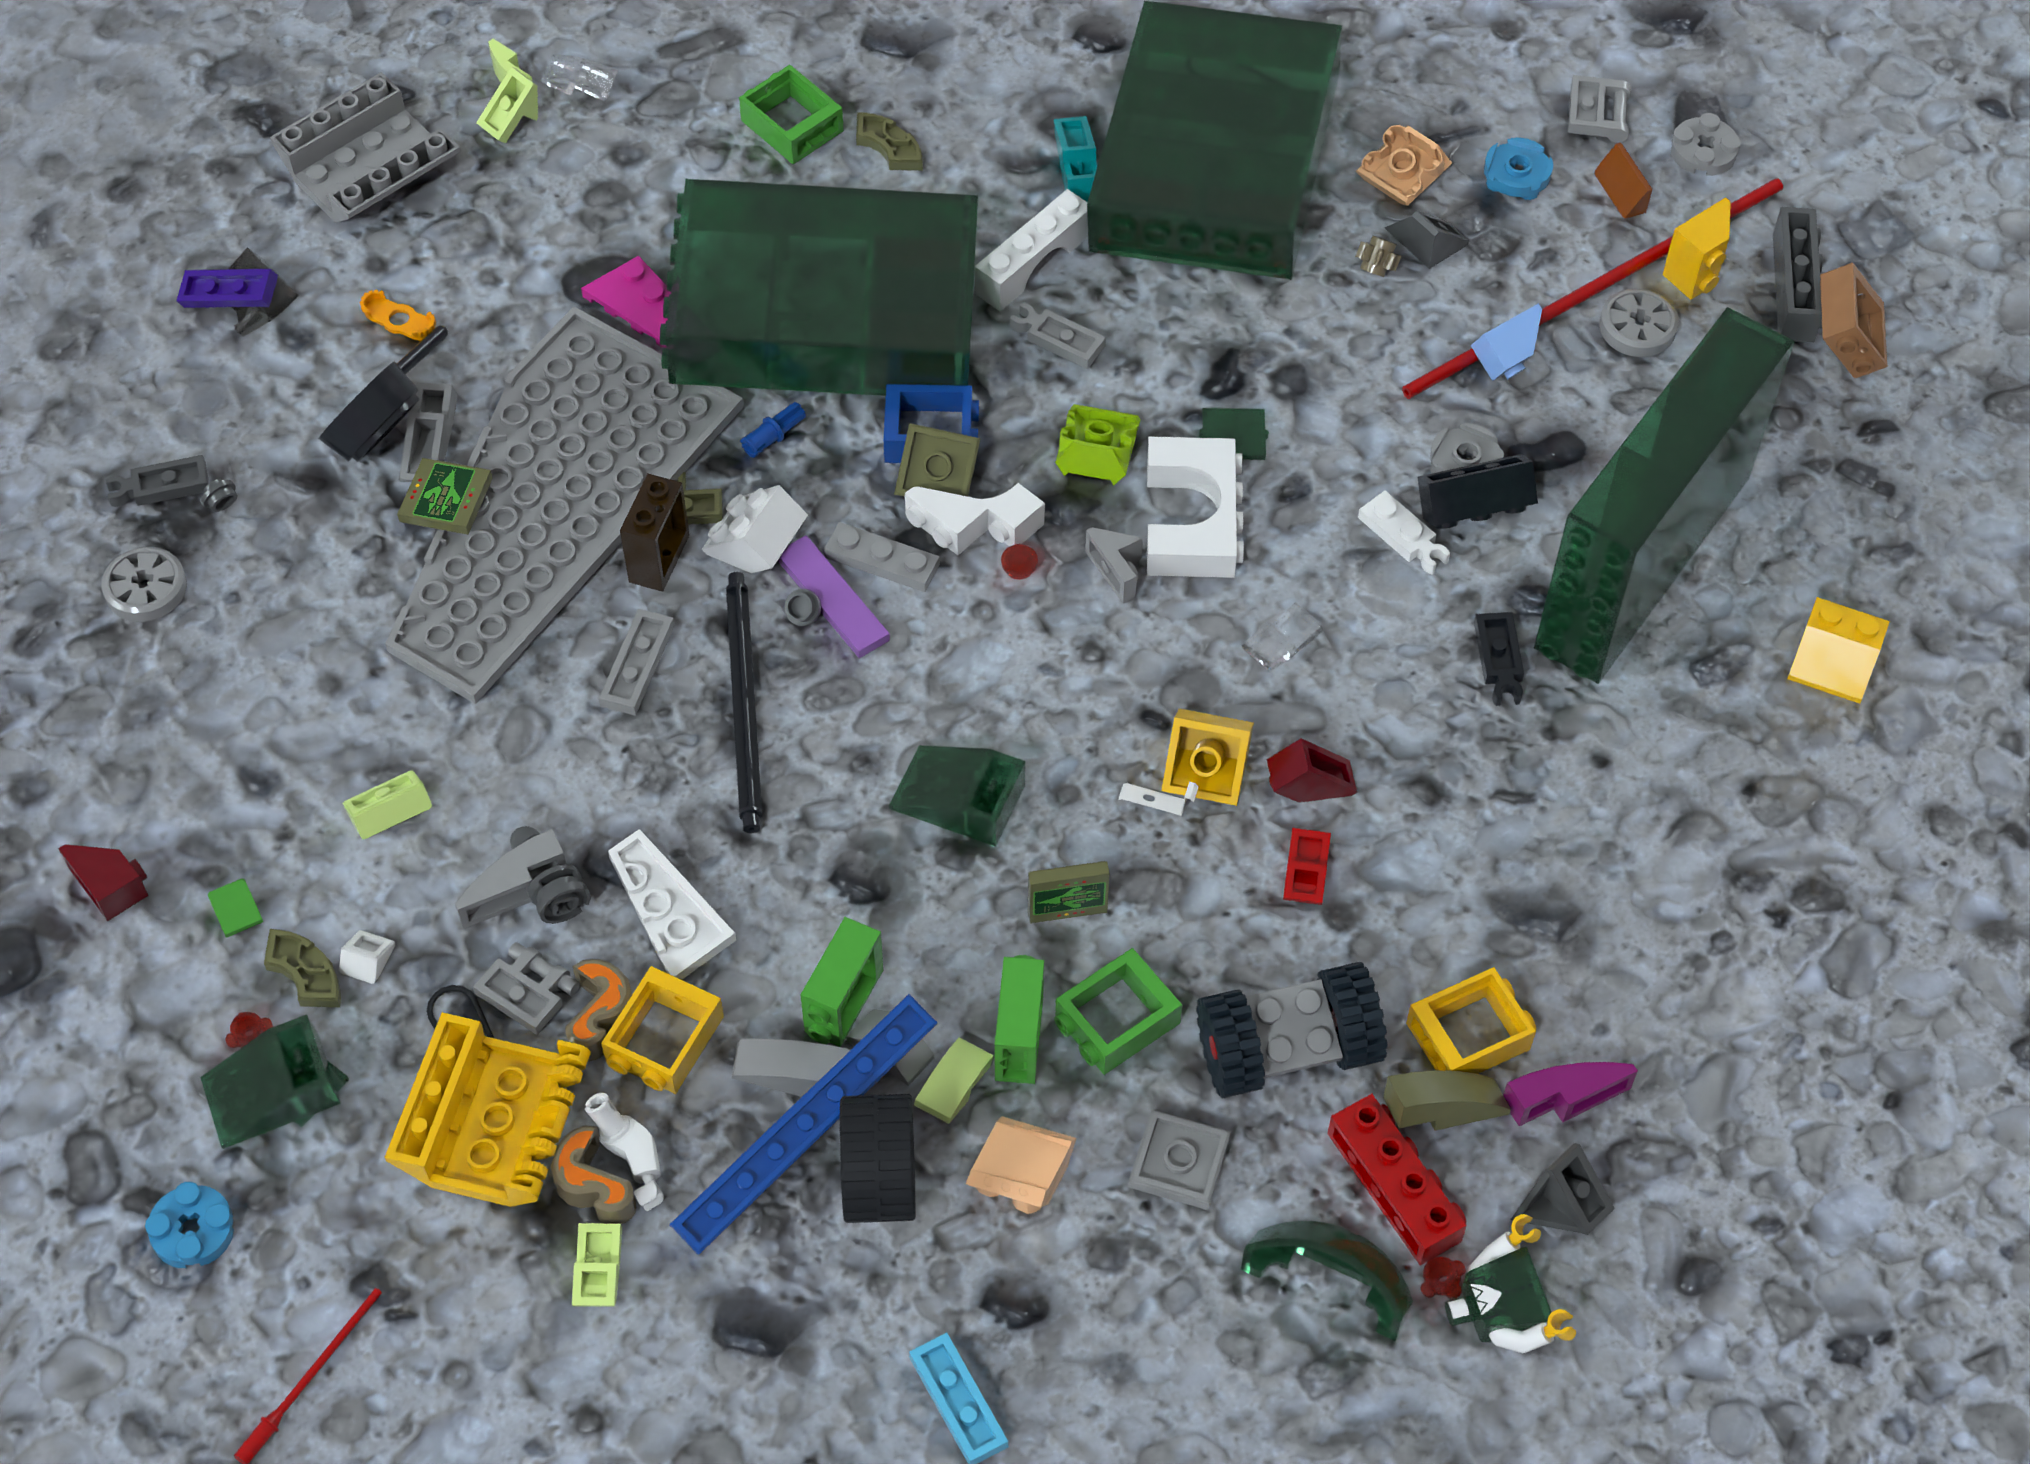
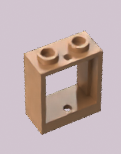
[1820,262,1888,379]

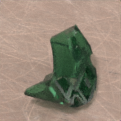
[1241,1221,1413,1341]

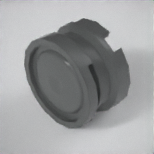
[528,864,591,924]

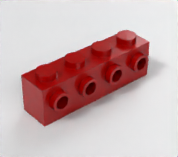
[1327,1094,1467,1266]

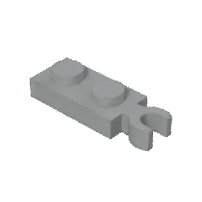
[1010,303,1106,369]

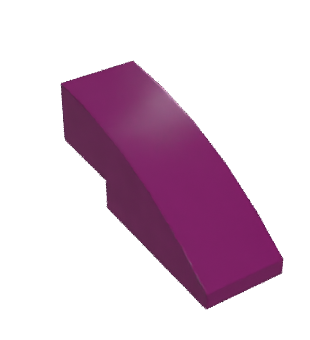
[1503,1062,1638,1127]

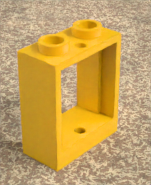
[601,966,724,1094]
[1406,967,1536,1074]

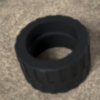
[840,1094,916,1223]

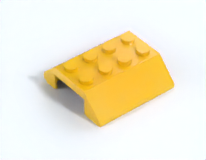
[384,1012,591,1207]

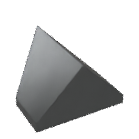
[1385,210,1469,269]
[1510,1143,1615,1235]

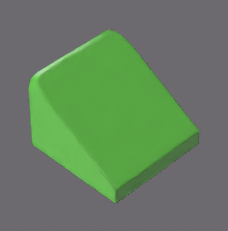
[208,878,263,938]

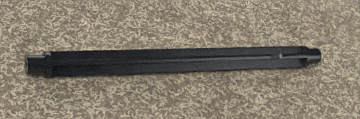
[726,572,762,834]

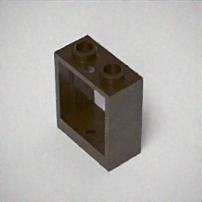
[620,473,690,592]

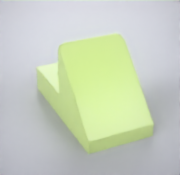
[476,67,538,143]

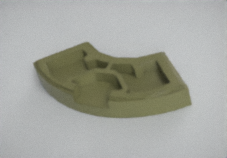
[856,112,923,170]
[264,929,341,1007]

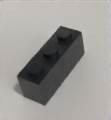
[1417,454,1538,529]

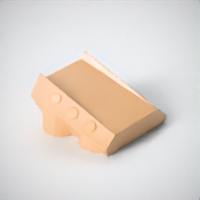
[1355,125,1452,206]
[966,1116,1076,1214]

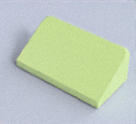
[342,770,432,839]

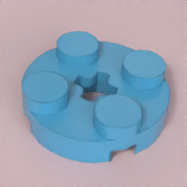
[1484,138,1553,200]
[145,1182,234,1268]

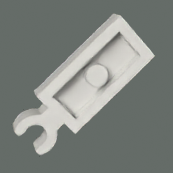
[1358,490,1450,574]

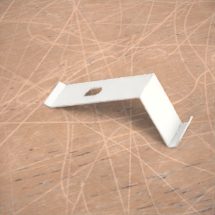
[1118,781,1199,816]

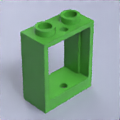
[739,65,844,165]
[800,917,884,1047]
[1054,948,1182,1075]
[995,955,1044,1084]

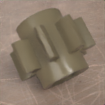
[1355,235,1401,277]

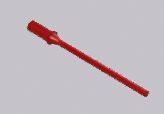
[233,1288,382,1464]

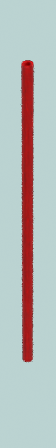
[1402,178,1783,399]

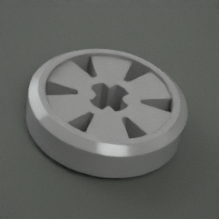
[1599,289,1679,357]
[101,547,187,622]

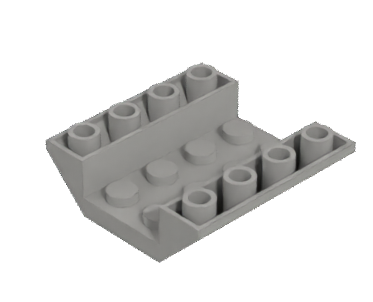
[270,72,461,223]

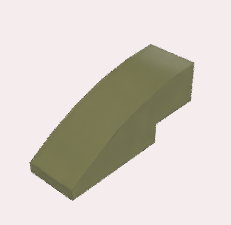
[1383,1070,1511,1131]

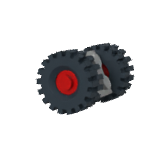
[1196,962,1388,1098]

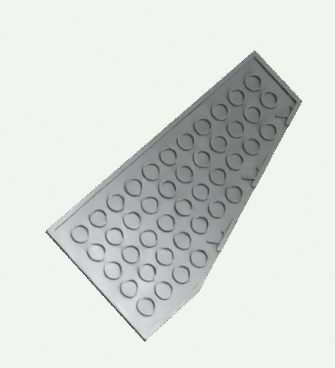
[385,306,744,704]

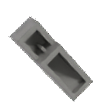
[399,382,458,482]
[455,829,566,929]
[732,1039,851,1097]

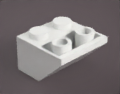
[701,485,808,574]

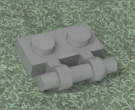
[473,942,580,1035]

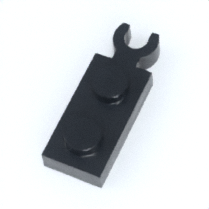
[1474,612,1524,706]

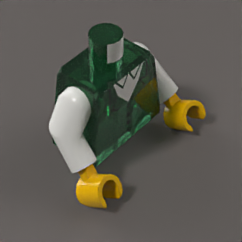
[1445,1214,1576,1353]

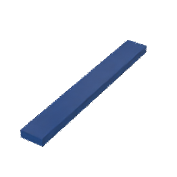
[669,994,937,1256]

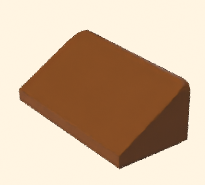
[1594,142,1652,219]

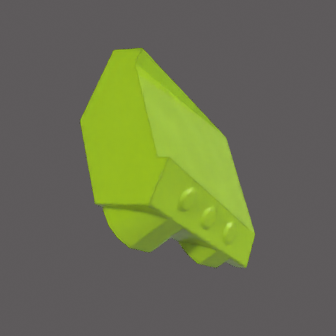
[1055,404,1140,485]

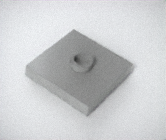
[1128,1109,1231,1210]

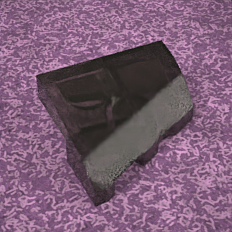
[228,247,299,337]

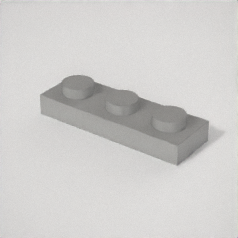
[824,522,940,592]
[599,609,675,716]

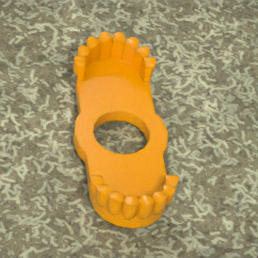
[360,290,436,341]

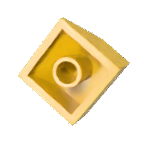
[1662,197,1731,300]
[1787,597,1890,704]
[1161,708,1254,806]

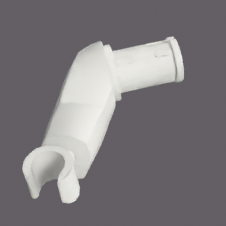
[585,1093,664,1211]

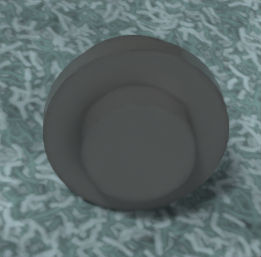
[201,479,238,512]
[784,589,821,626]

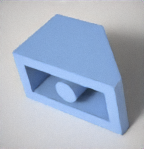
[1470,303,1542,381]

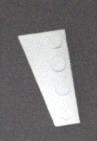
[608,829,736,980]

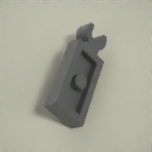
[105,455,209,507]

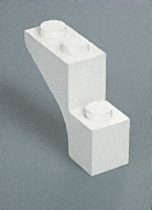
[905,483,1045,555]

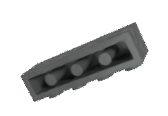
[1772,207,1823,342]

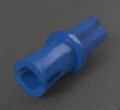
[740,402,806,458]

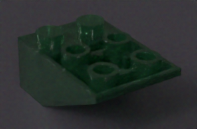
[889,745,1026,847]
[200,1014,341,1149]

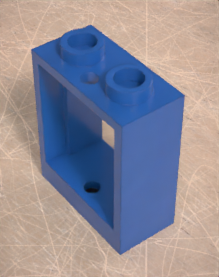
[883,384,979,463]

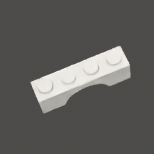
[975,189,1093,312]

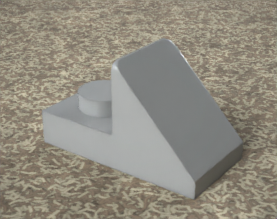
[1085,527,1143,603]

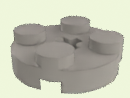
[1671,113,1741,176]
[1430,423,1504,473]

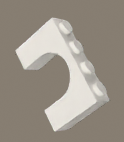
[1146,437,1244,578]

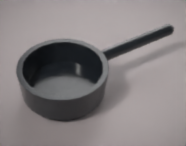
[318,325,448,463]

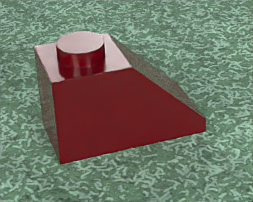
[1266,738,1358,803]
[58,844,149,921]

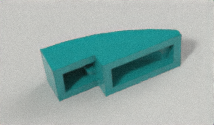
[1054,116,1102,202]

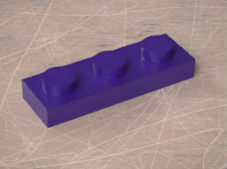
[176,269,278,308]

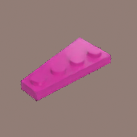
[581,256,719,366]

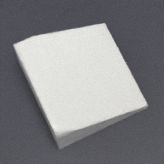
[339,930,395,984]

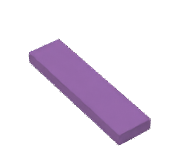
[778,535,890,658]

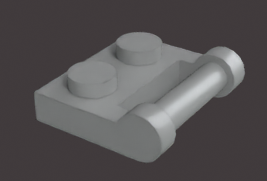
[1567,75,1631,143]

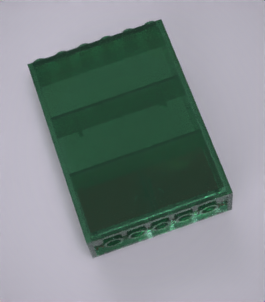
[1087,0,1342,280]
[660,179,978,396]
[1534,307,1795,684]

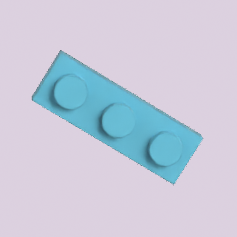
[909,1333,1008,1464]

